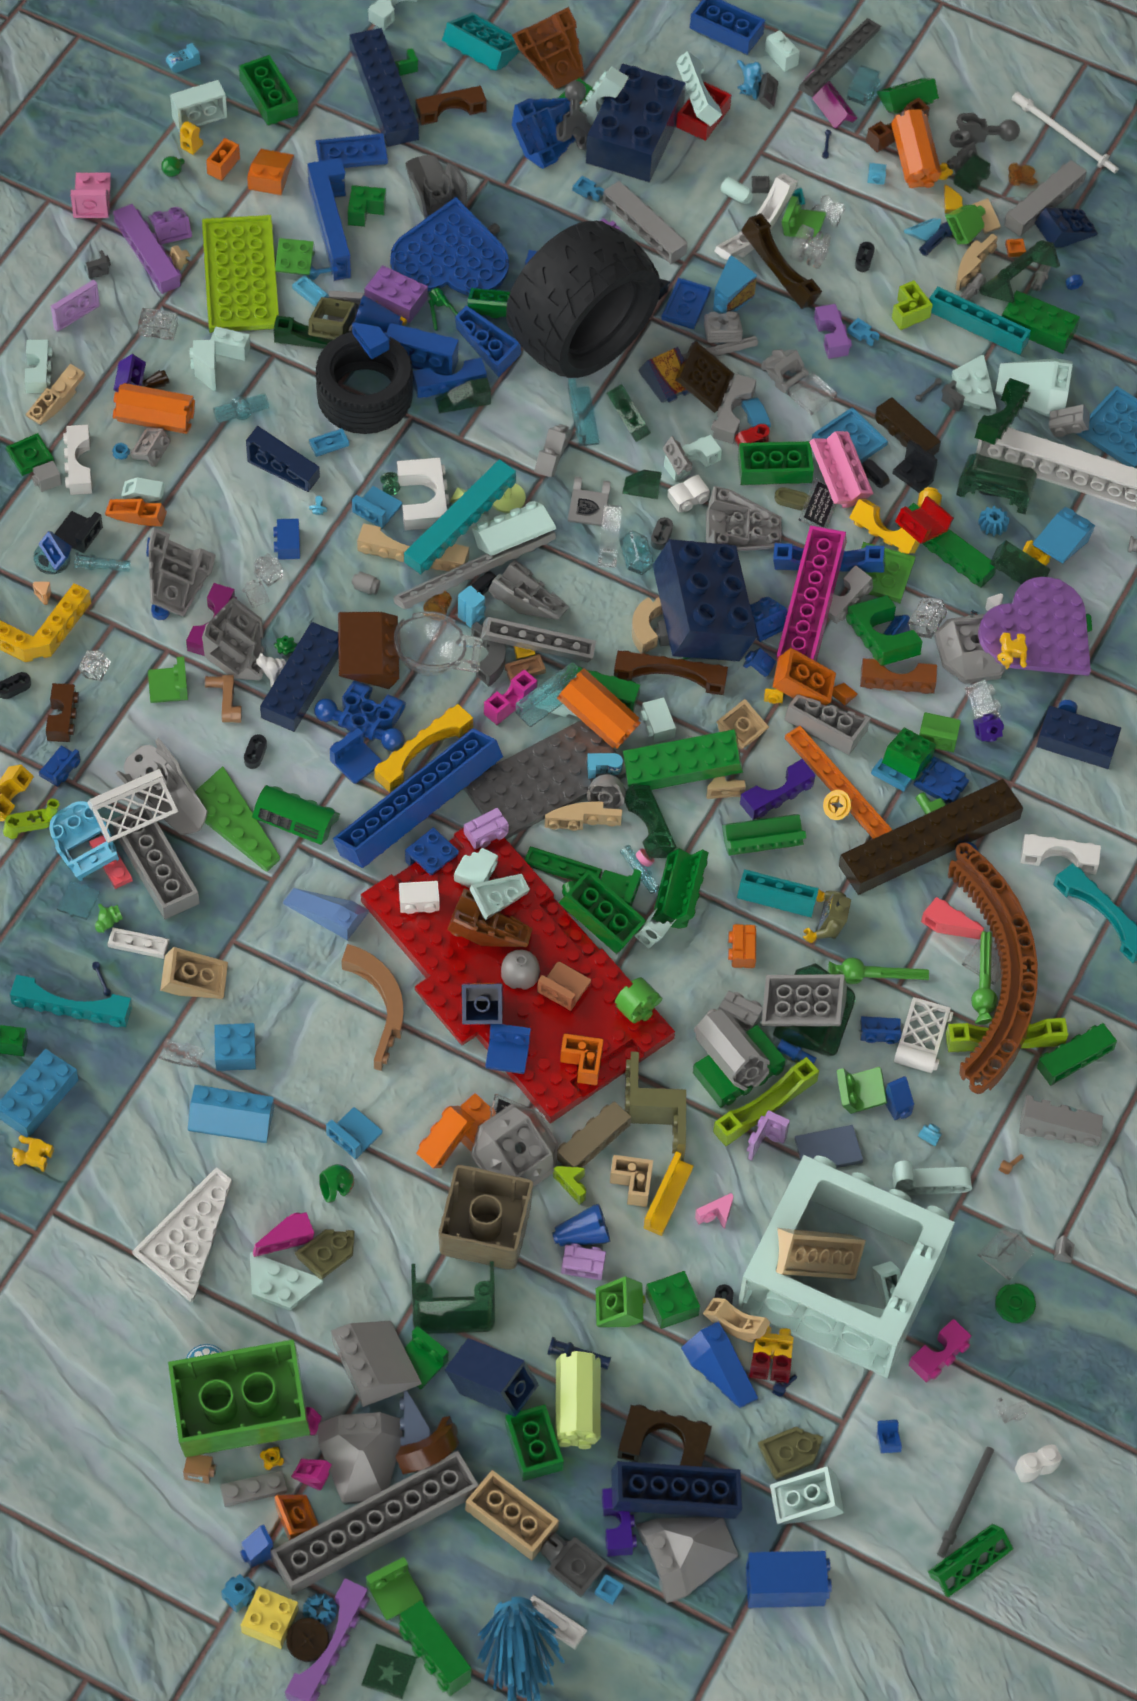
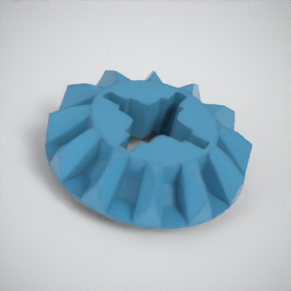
[303,1593,337,1626]

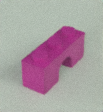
[484,669,537,725]
[909,1319,971,1383]

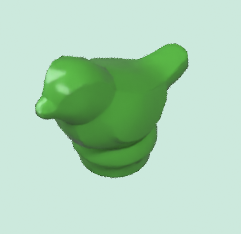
[95,903,123,933]

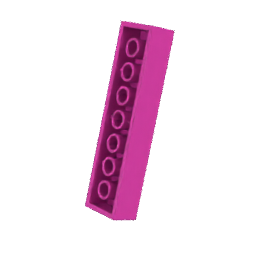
[776,526,847,662]

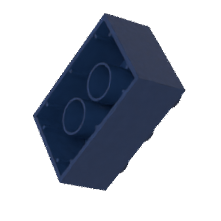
[586,63,686,183]
[653,539,757,661]

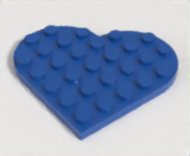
[390,197,509,295]

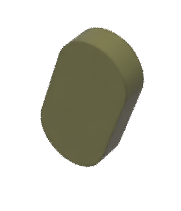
[774,487,810,510]

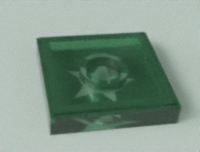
[362,1644,417,1700]

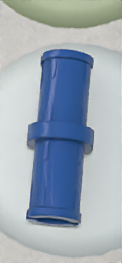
[777,1039,817,1064]

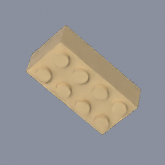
[465,1470,559,1561]

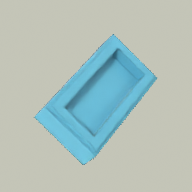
[292,275,329,307]

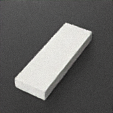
[107,927,170,959]
[530,1595,587,1649]

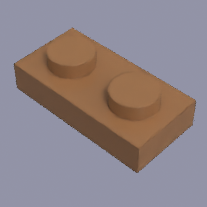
[504,654,546,683]

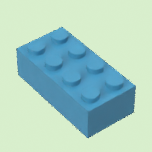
[0,1049,79,1137]

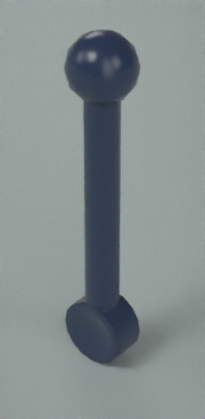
[822,130,832,159]
[92,962,111,996]

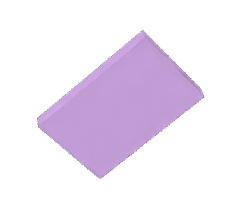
[51,279,100,332]

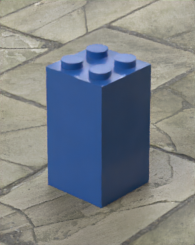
[745,1551,832,1608]

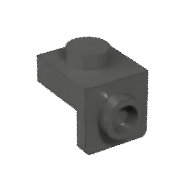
[86,250,111,279]
[941,380,965,412]

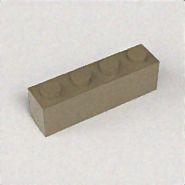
[557,1101,631,1168]

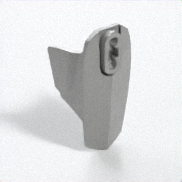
[116,738,208,835]

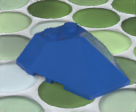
[512,98,576,169]

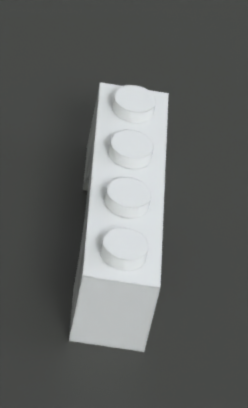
[63,425,92,495]
[1020,834,1101,875]

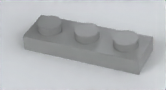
[220,1471,287,1507]

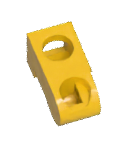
[180,121,203,155]

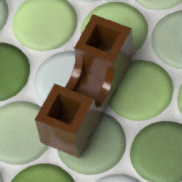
[46,683,79,742]

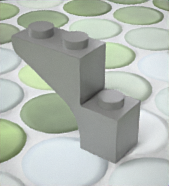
[534,424,573,477]

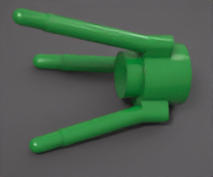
[428,288,458,330]

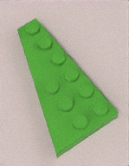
[195,766,280,872]

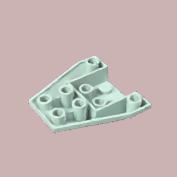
[995,358,1073,417]

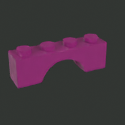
[186,583,237,656]

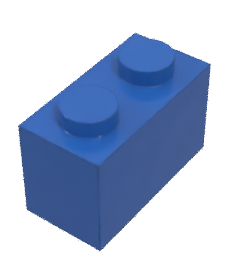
[273,518,300,560]

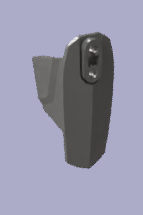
[405,155,467,219]

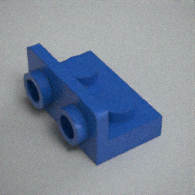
[39,745,80,787]
[860,1016,902,1044]

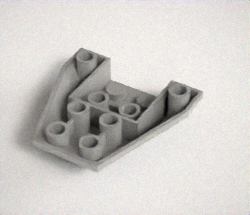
[706,486,782,551]

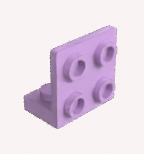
[747,1110,790,1161]

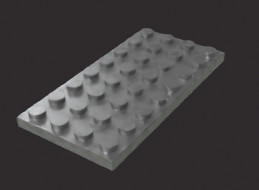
[464,720,627,839]

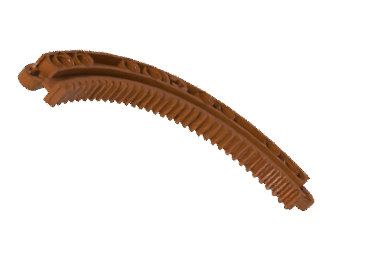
[948,843,1038,1094]

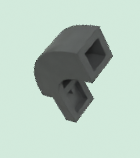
[471,622,506,686]

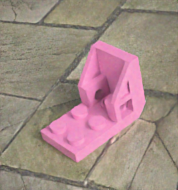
[71,173,111,218]

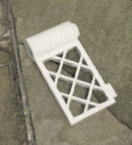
[894,997,954,1073]

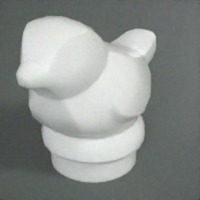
[256,653,286,687]

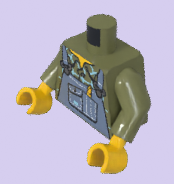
[803,889,851,943]

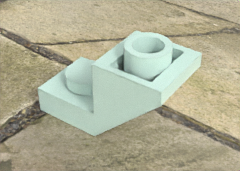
[121,477,165,503]

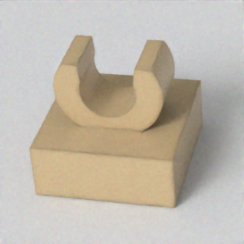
[169,246,190,271]

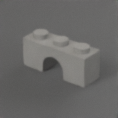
[828,565,873,624]

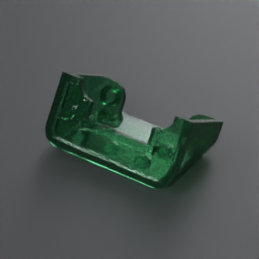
[956,453,1037,515]

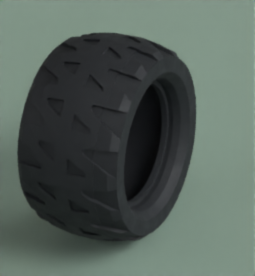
[506,221,660,378]

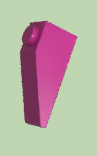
[253,1212,314,1257]

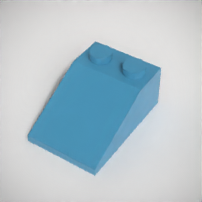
[1033,507,1096,564]

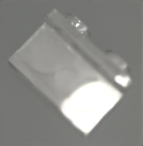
[965,679,1002,719]

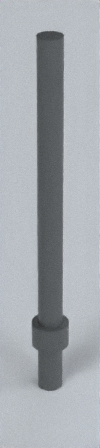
[937,1447,994,1558]

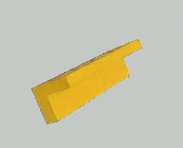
[643,1151,694,1236]

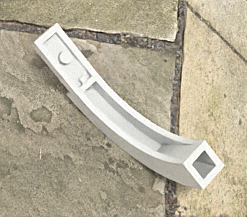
[714,173,798,260]

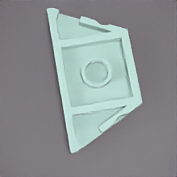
[952,355,997,413]
[250,1252,324,1311]

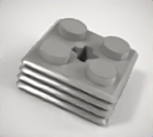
[704,311,743,343]

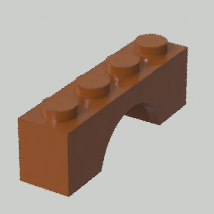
[860,658,937,694]

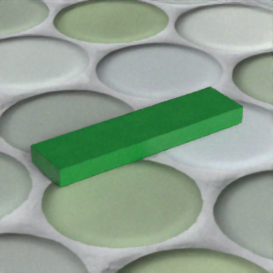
[524,846,602,882]

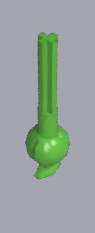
[971,931,998,1025]
[828,957,929,985]

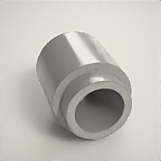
[352,572,381,595]

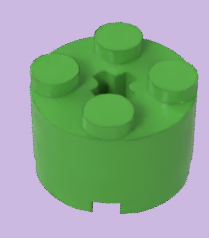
[615,977,663,1023]

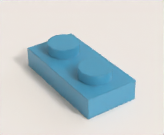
[309,428,349,457]
[871,758,913,792]

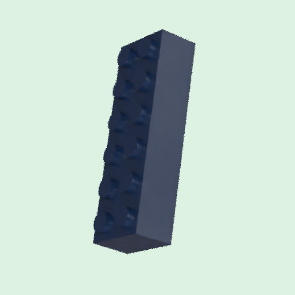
[260,621,339,732]
[611,1461,742,1519]

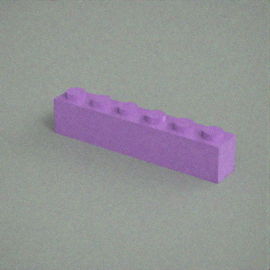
[113,204,182,294]

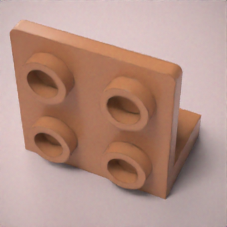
[537,962,591,1011]

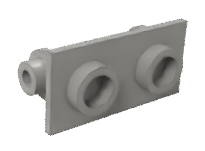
[663,436,692,475]

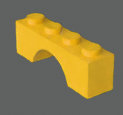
[849,498,920,554]

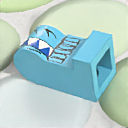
[166,43,200,73]
[587,753,623,779]

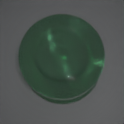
[380,472,400,495]

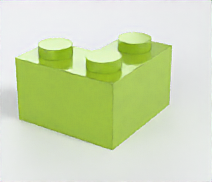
[892,280,933,330]

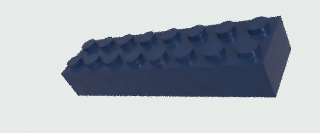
[349,28,419,147]

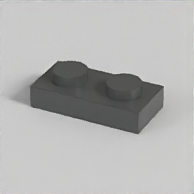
[758,72,778,109]

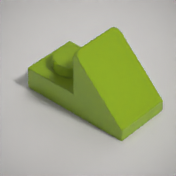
[553,1166,586,1205]

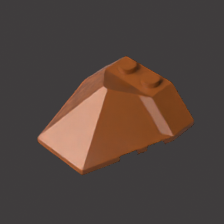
[512,7,584,89]
[447,888,532,947]

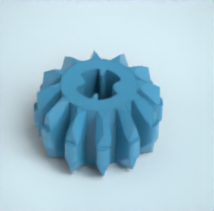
[978,506,1010,537]

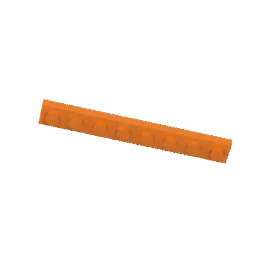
[785,726,892,839]

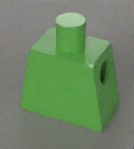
[945,205,986,244]

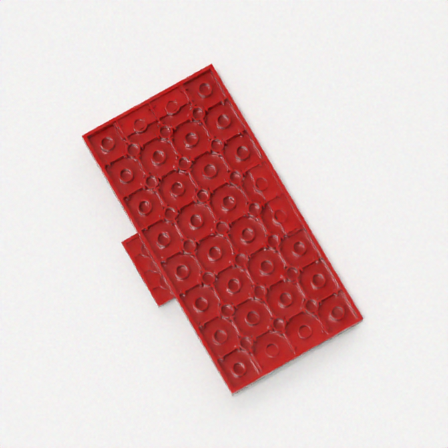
[361,828,675,1124]

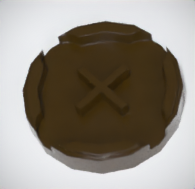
[286,1618,330,1662]

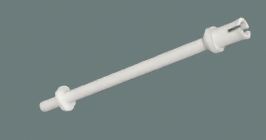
[1012,92,1119,173]

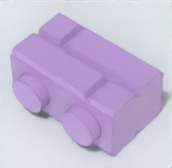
[464,808,509,849]
[561,1244,606,1280]

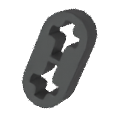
[651,517,673,550]

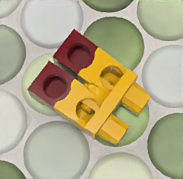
[749,1326,794,1383]

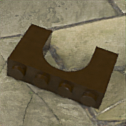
[617,1404,712,1467]

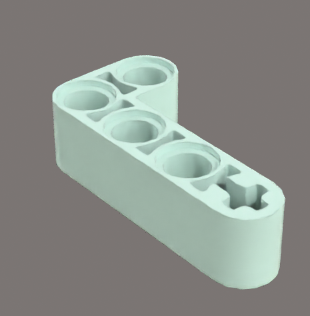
[892,1161,972,1195]

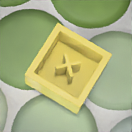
[241,1586,299,1649]

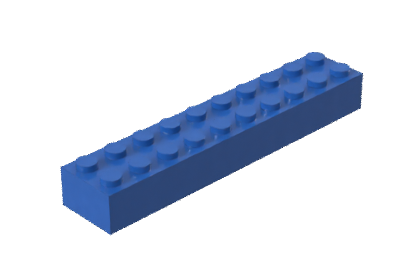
[333,728,503,868]

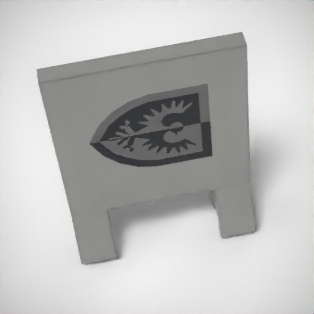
[568,477,611,526]

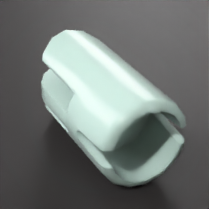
[720,177,753,204]

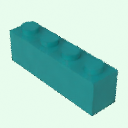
[737,869,819,918]

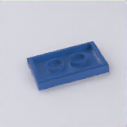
[661,278,711,330]

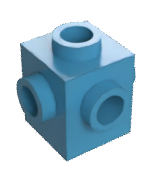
[221,1574,255,1613]

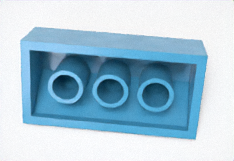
[188,1085,275,1143]

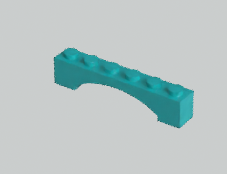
[1053,863,1137,963]
[10,974,132,1027]

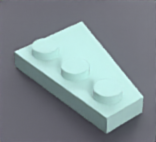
[469,874,530,920]

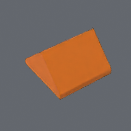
[275,1495,319,1540]

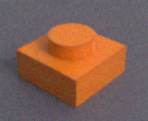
[1005,238,1026,258]

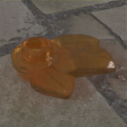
[1008,163,1038,186]

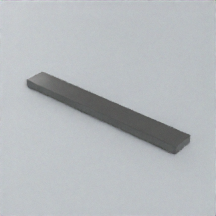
[798,18,881,97]

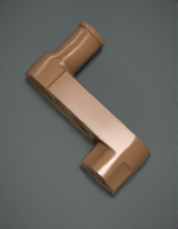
[205,675,242,723]

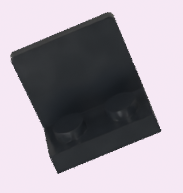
[892,440,938,493]
[54,511,103,553]

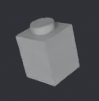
[32,461,61,492]

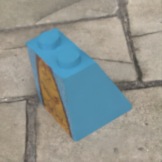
[713,255,757,314]

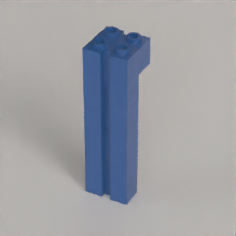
[307,158,351,281]

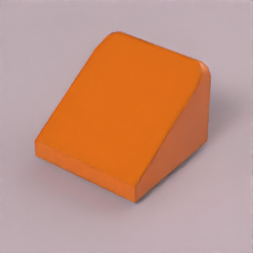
[832,683,858,706]

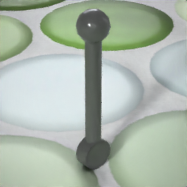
[915,378,942,402]

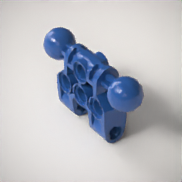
[314,680,406,752]

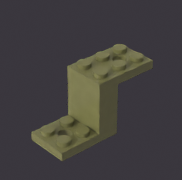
[625,1052,686,1161]

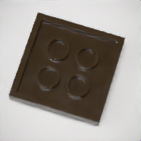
[675,341,735,413]

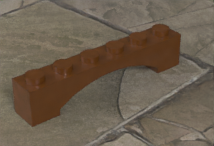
[614,650,728,695]

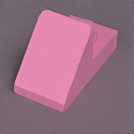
[695,1193,734,1228]

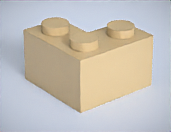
[610,1155,653,1207]

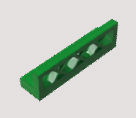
[927,1524,1013,1598]

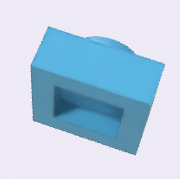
[594,1574,624,1605]

